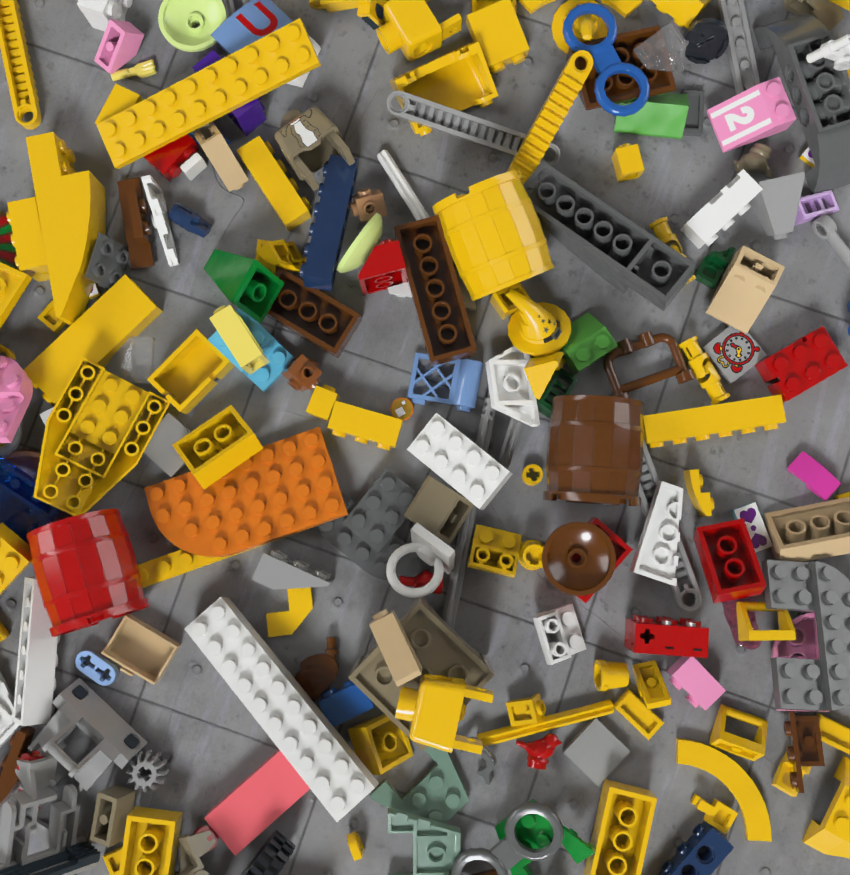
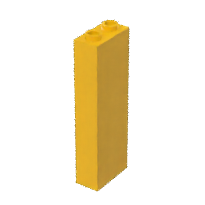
[24,274,163,405]

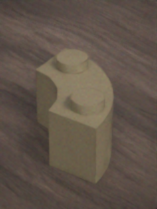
[783,0,844,32]

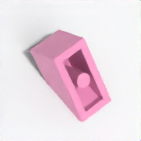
[94,19,144,74]

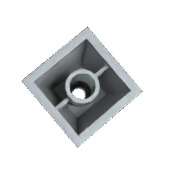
[749,172,805,240]

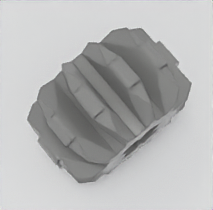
[126,749,169,793]

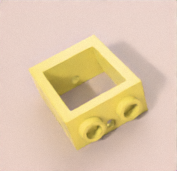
[209,305,270,375]

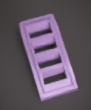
[794,190,840,226]

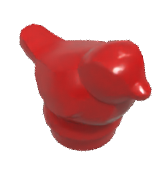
[516,733,562,770]

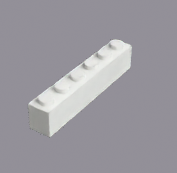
[12,577,60,726]

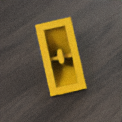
[490,282,531,320]
[524,351,564,400]

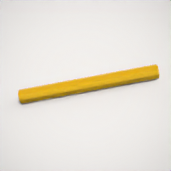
[476,699,614,746]

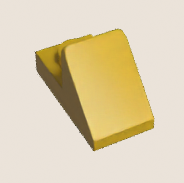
[632,660,671,710]

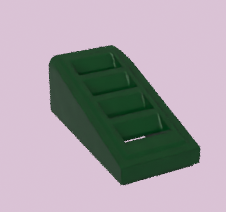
[537,368,579,419]

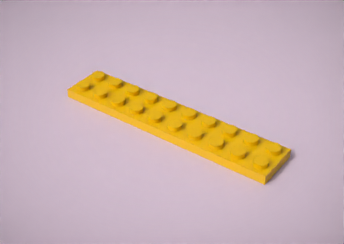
[97,18,321,169]

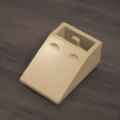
[705,245,785,334]

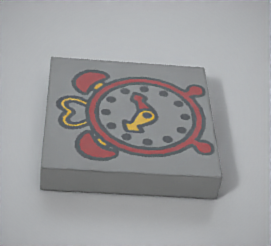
[701,326,767,384]

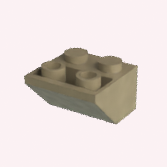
[403,475,474,544]

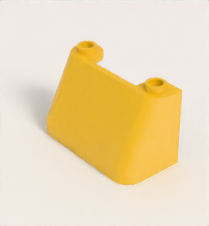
[389,41,499,136]

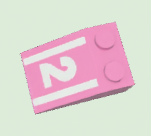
[706,77,797,153]

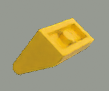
[736,602,796,641]
[709,704,768,761]

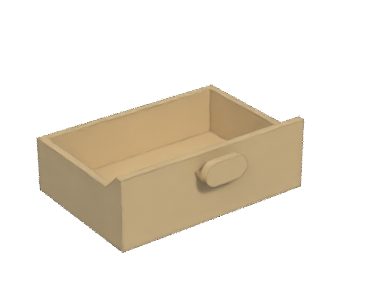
[101,614,182,685]

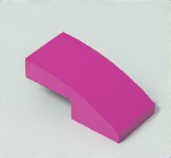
[787,451,841,501]

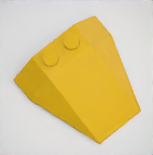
[802,755,850,858]

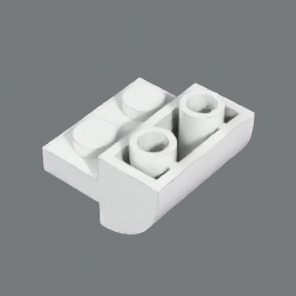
[532,604,586,665]

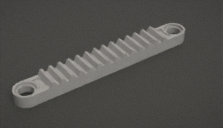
[386,90,561,166]
[638,440,703,612]

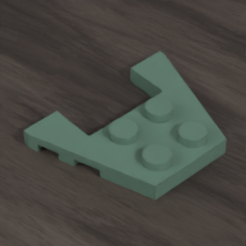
[369,746,469,823]
[388,808,461,875]

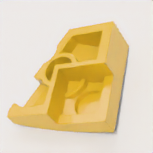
[257,239,307,274]

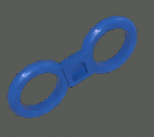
[563,3,650,117]

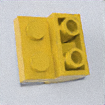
[467,524,522,578]

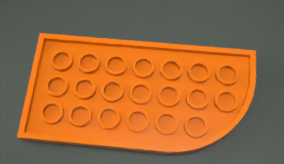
[144,426,349,557]

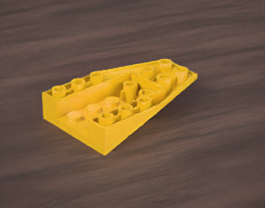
[33,357,170,516]

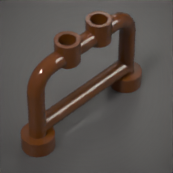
[603,331,696,398]

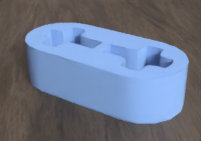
[75,649,119,686]

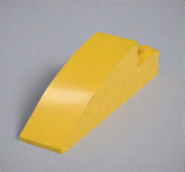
[26,132,106,326]

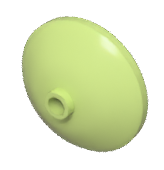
[158,0,227,52]
[336,213,383,273]

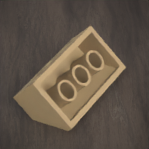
[764,497,850,562]

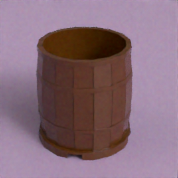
[543,395,644,506]

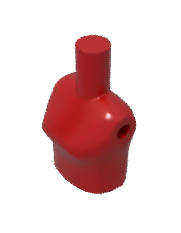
[399,570,443,594]

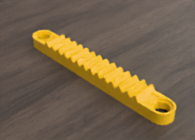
[0,0,42,130]
[506,50,593,184]

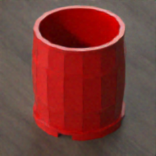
[26,508,149,637]

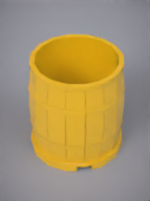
[432,170,555,301]

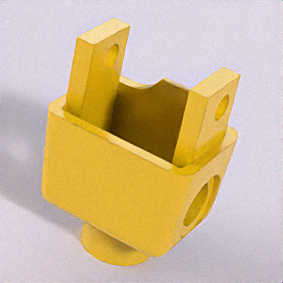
[376,0,462,61]
[395,674,494,754]

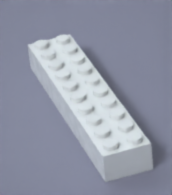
[184,597,379,822]

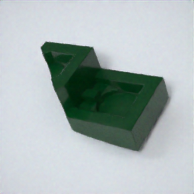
[694,247,736,289]

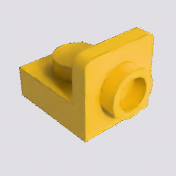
[506,693,546,726]

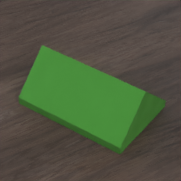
[614,92,689,139]

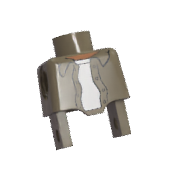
[274,107,355,191]

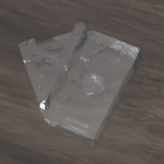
[634,21,689,72]
[110,337,155,384]

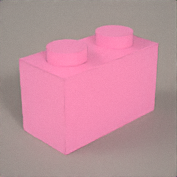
[666,656,726,711]

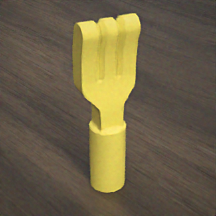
[111,59,156,81]

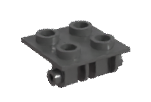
[85,232,129,289]

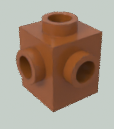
[281,353,322,391]

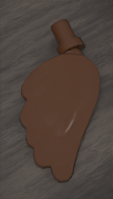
[295,636,339,702]

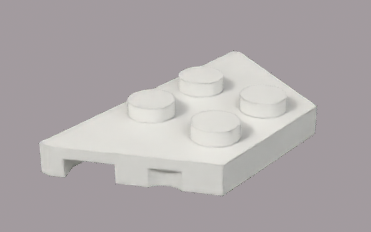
[485,346,540,427]

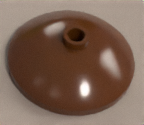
[542,522,616,596]

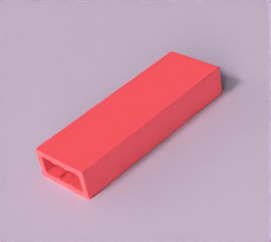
[204,749,310,856]

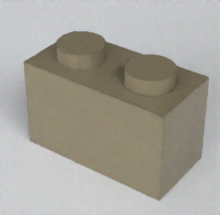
[90,784,136,847]

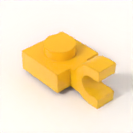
[690,793,738,834]

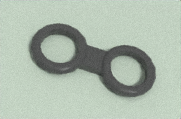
[451,802,564,875]

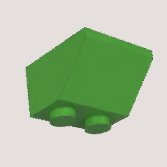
[558,312,618,375]

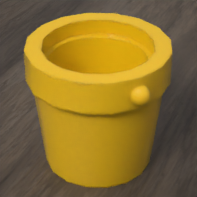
[518,540,544,570]
[593,659,629,691]

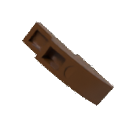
[0,726,36,806]

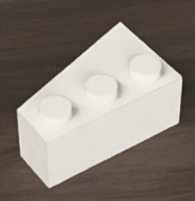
[680,169,763,249]

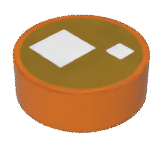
[390,398,414,421]

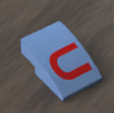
[211,0,293,55]

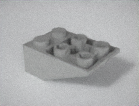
[251,549,334,590]

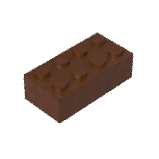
[266,267,362,358]

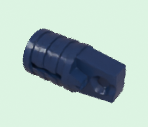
[168,202,212,238]

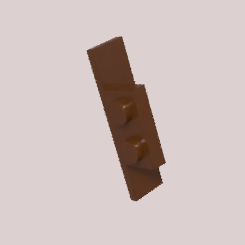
[117,177,155,270]
[784,711,825,793]

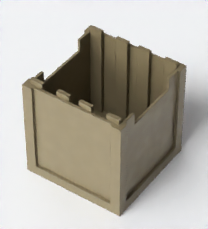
[348,597,495,751]

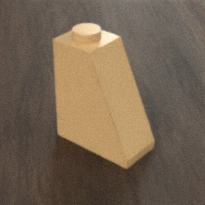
[192,121,249,192]
[369,609,422,687]

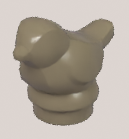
[733,143,774,178]

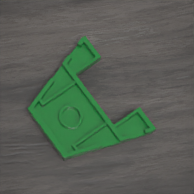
[495,799,596,875]

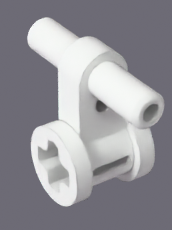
[806,34,850,71]

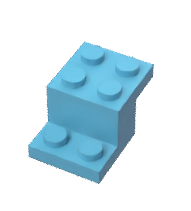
[208,308,294,393]

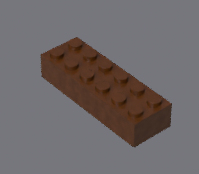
[394,215,477,366]

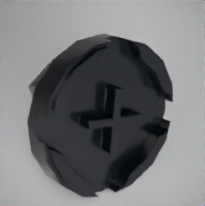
[681,18,729,64]

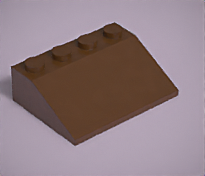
[566,25,677,111]

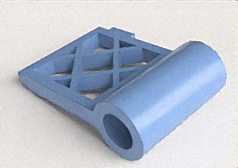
[407,352,483,413]

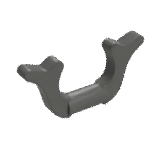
[457,737,497,785]

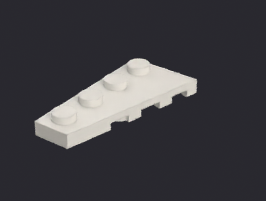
[630,481,683,586]

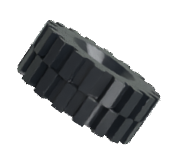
[241,830,295,875]

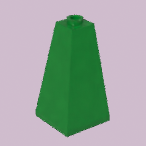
[203,249,284,324]

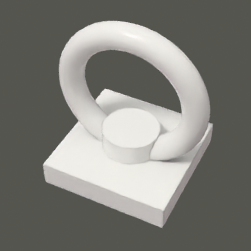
[386,523,455,598]

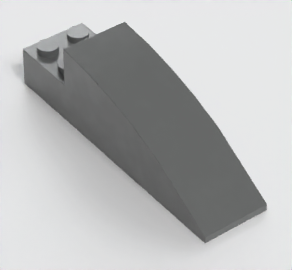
[523,161,696,311]

